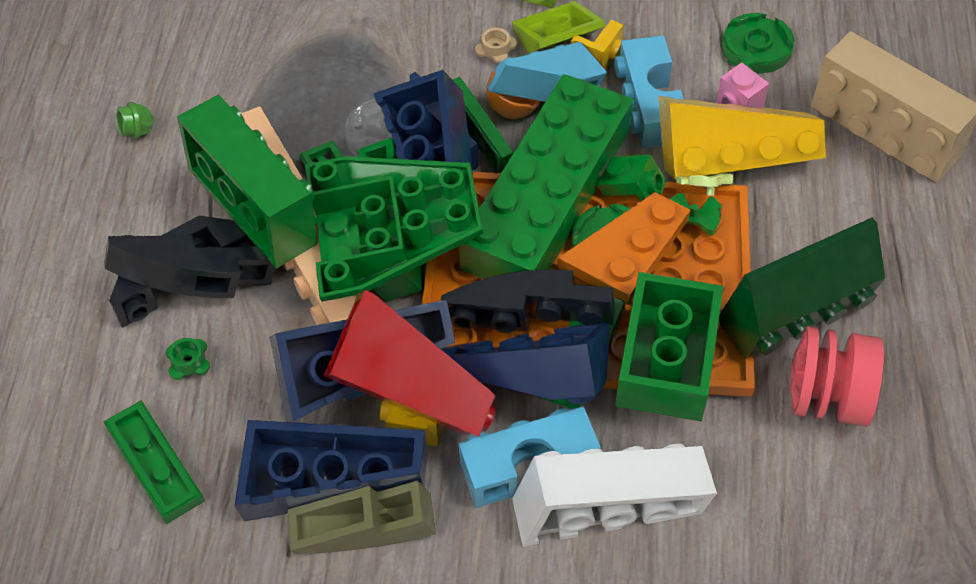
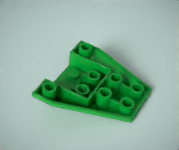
[305,156,484,302]

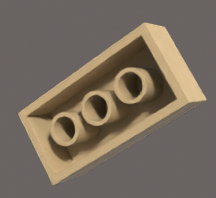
[811,31,976,183]

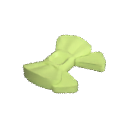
[677,173,733,195]

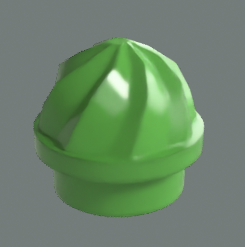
[116,102,154,140]

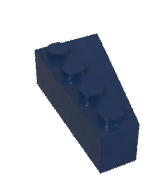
[373,70,473,175]
[269,300,455,422]
[234,420,428,521]

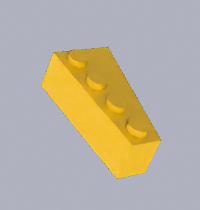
[658,96,826,180]

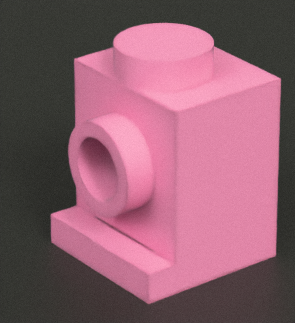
[716,62,769,108]

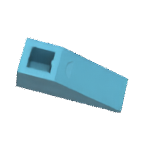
[488,42,607,102]

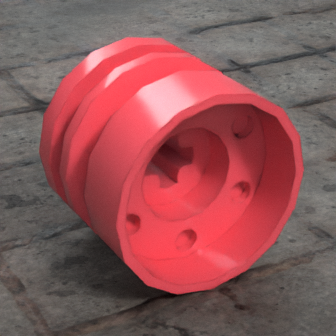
[789,326,884,427]

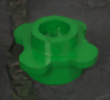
[166,338,210,380]

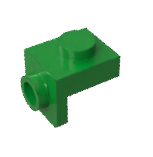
[597,154,666,201]

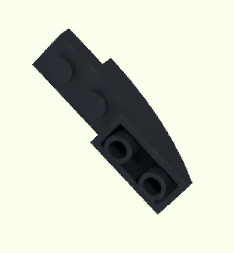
[104,234,276,298]
[440,270,615,333]

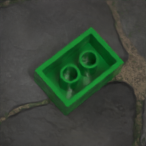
[615,272,723,422]

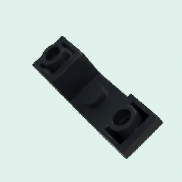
[109,216,257,328]

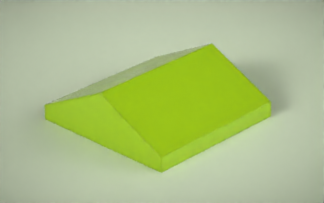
[512,1,605,54]

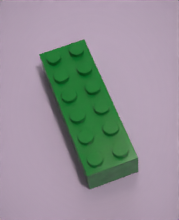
[459,74,634,279]

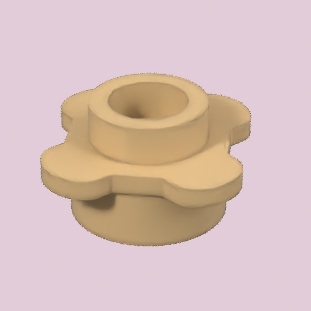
[475,28,517,63]

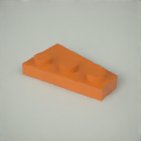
[557,192,690,304]

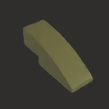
[288,481,436,554]

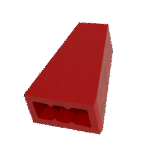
[324,290,495,437]

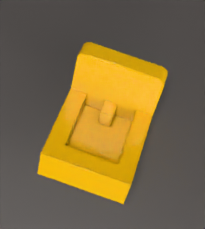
[571,19,624,71]

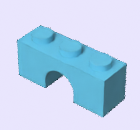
[614,36,684,148]
[459,406,601,508]

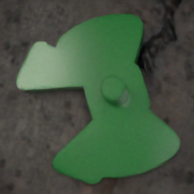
[670,193,722,236]

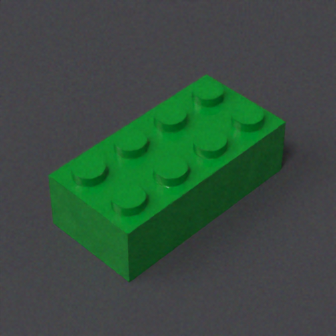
[177,94,318,268]

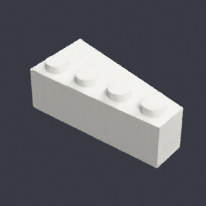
[512,444,717,547]

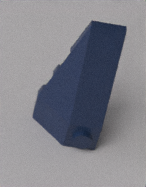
[441,323,610,404]

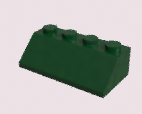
[719,217,885,359]

